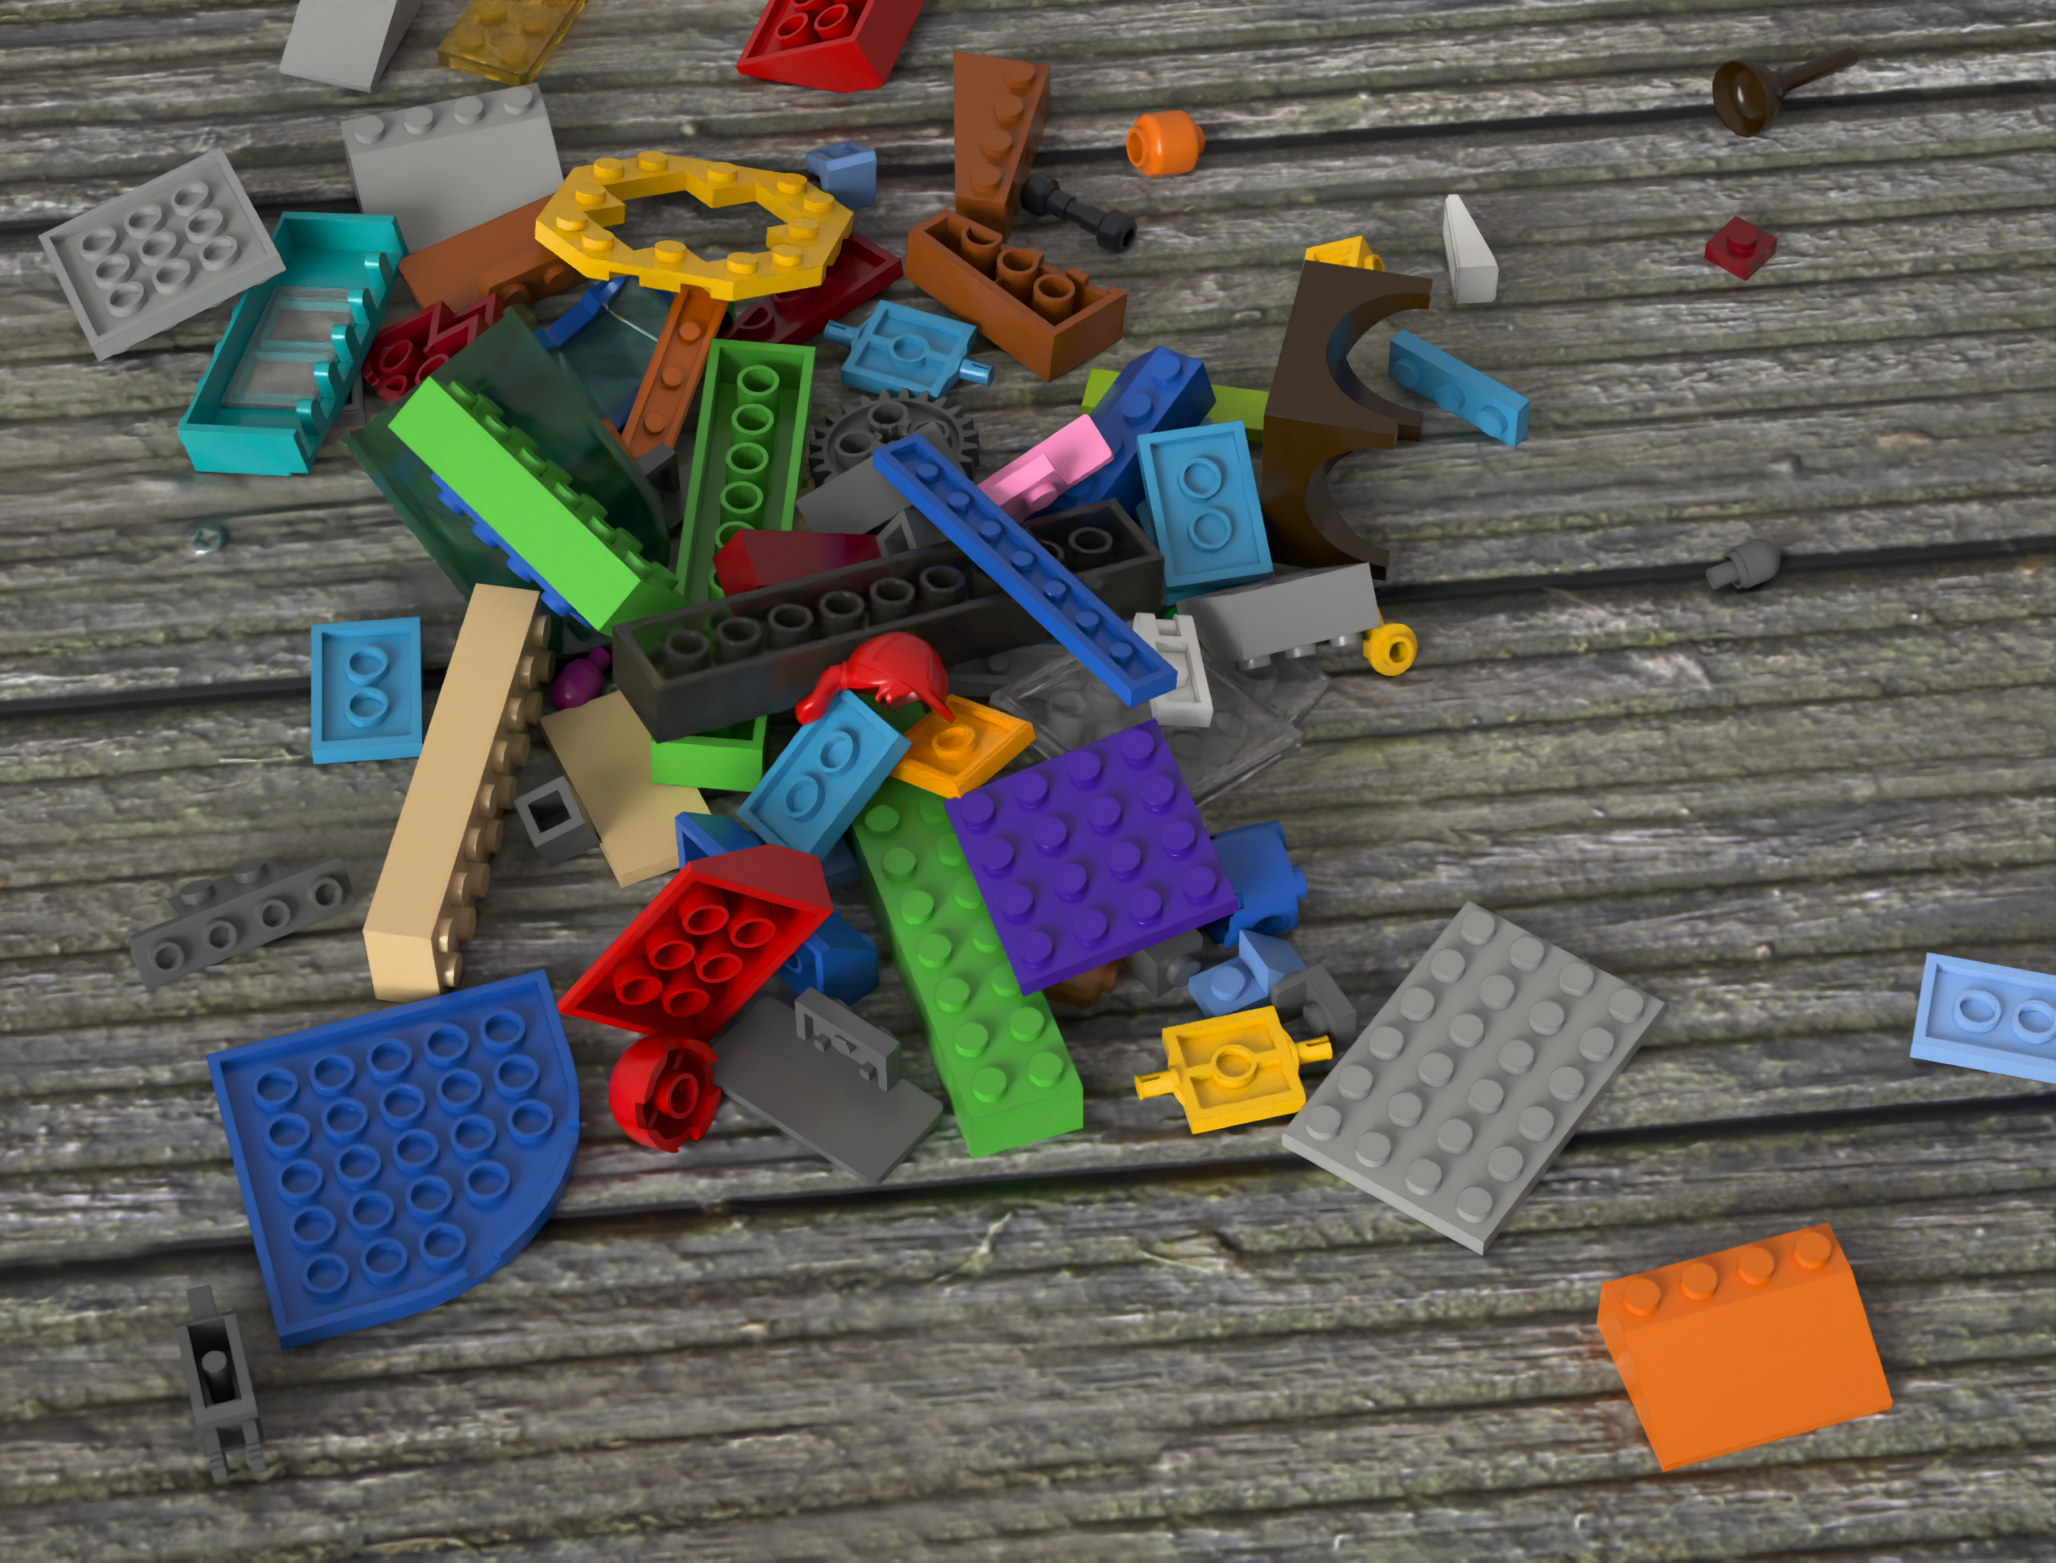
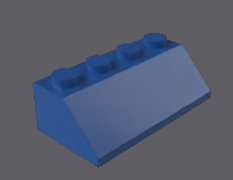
[1023,346,1216,557]
[674,811,880,1007]

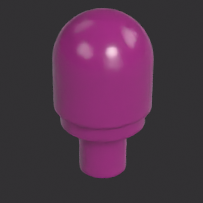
[550,647,612,711]

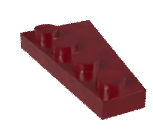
[717,231,904,346]

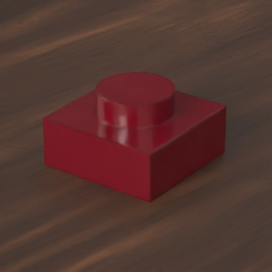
[1704,216,1777,281]

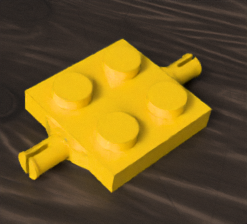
[1134,1005,1332,1135]

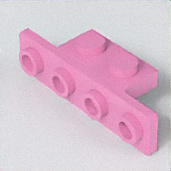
[976,414,1114,523]

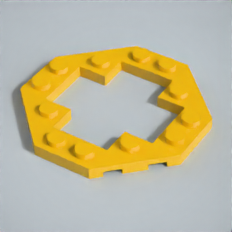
[535,151,854,301]

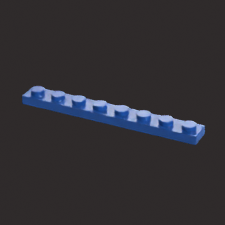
[873,433,1178,708]

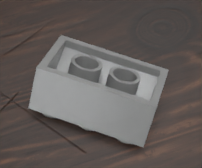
[1176,562,1381,670]

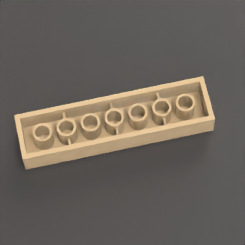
[363,583,556,1004]

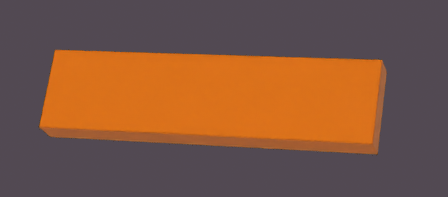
[611,284,729,470]

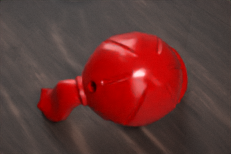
[795,631,956,725]

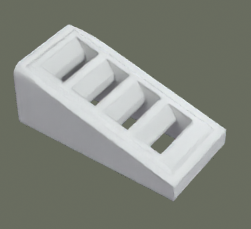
[1442,194,1499,304]

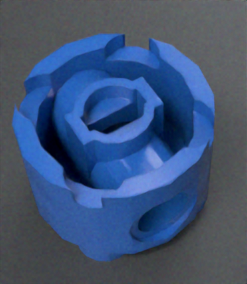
[1204,820,1307,948]

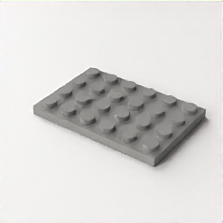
[1282,900,1665,1256]

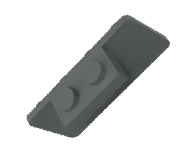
[711,986,943,1186]

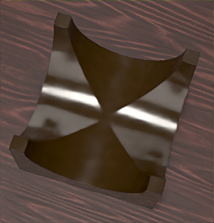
[1261,260,1433,581]

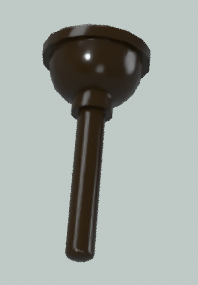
[1712,47,1858,138]

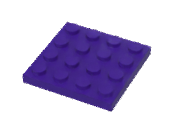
[943,718,1240,997]

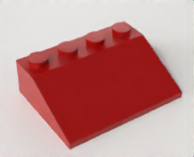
[735,0,925,94]
[556,843,834,1043]

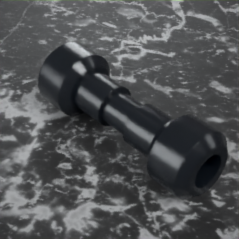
[1020,172,1137,254]

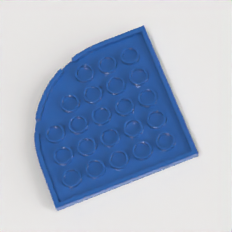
[206,969,582,1350]

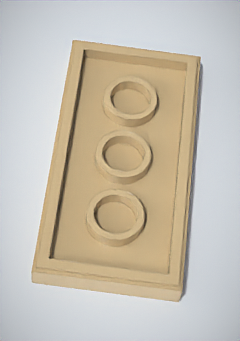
[538,683,712,888]

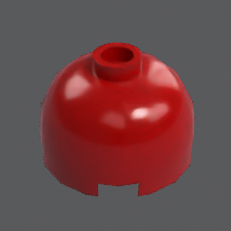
[609,1033,721,1154]

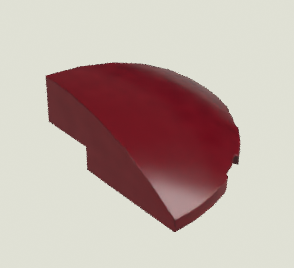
[361,292,521,407]

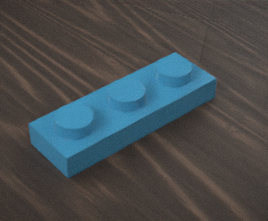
[1388,329,1530,448]

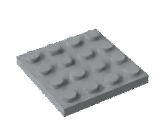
[38,147,287,362]

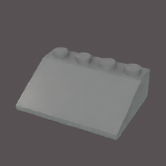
[341,83,564,256]

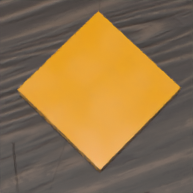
[889,694,1037,799]

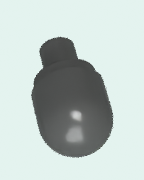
[1706,539,1781,589]

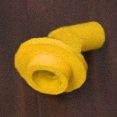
[1363,606,1418,676]

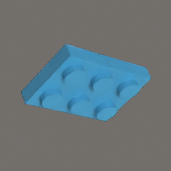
[1135,420,1274,594]
[311,617,424,765]
[736,690,913,863]

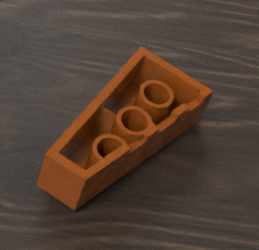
[953,51,1051,245]

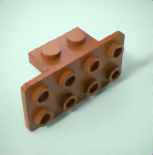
[398,192,604,313]

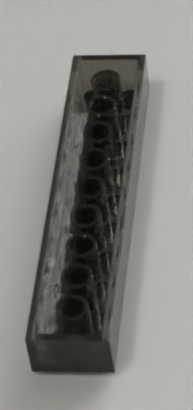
[612,498,1165,744]

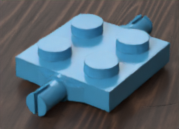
[824,300,995,403]

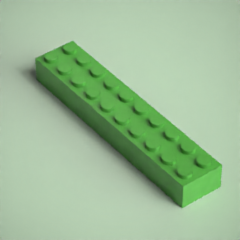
[650,338,816,792]
[797,684,1083,1160]

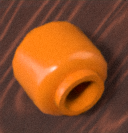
[1126,109,1205,178]

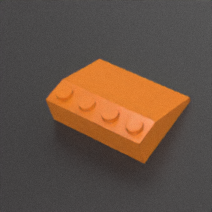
[1596,1222,1893,1472]

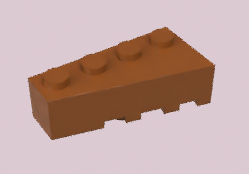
[905,209,1128,383]

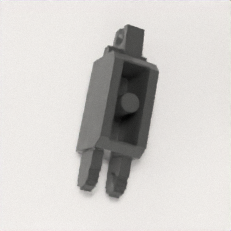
[175,1284,267,1484]

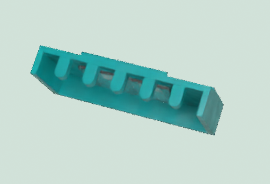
[178,211,409,476]

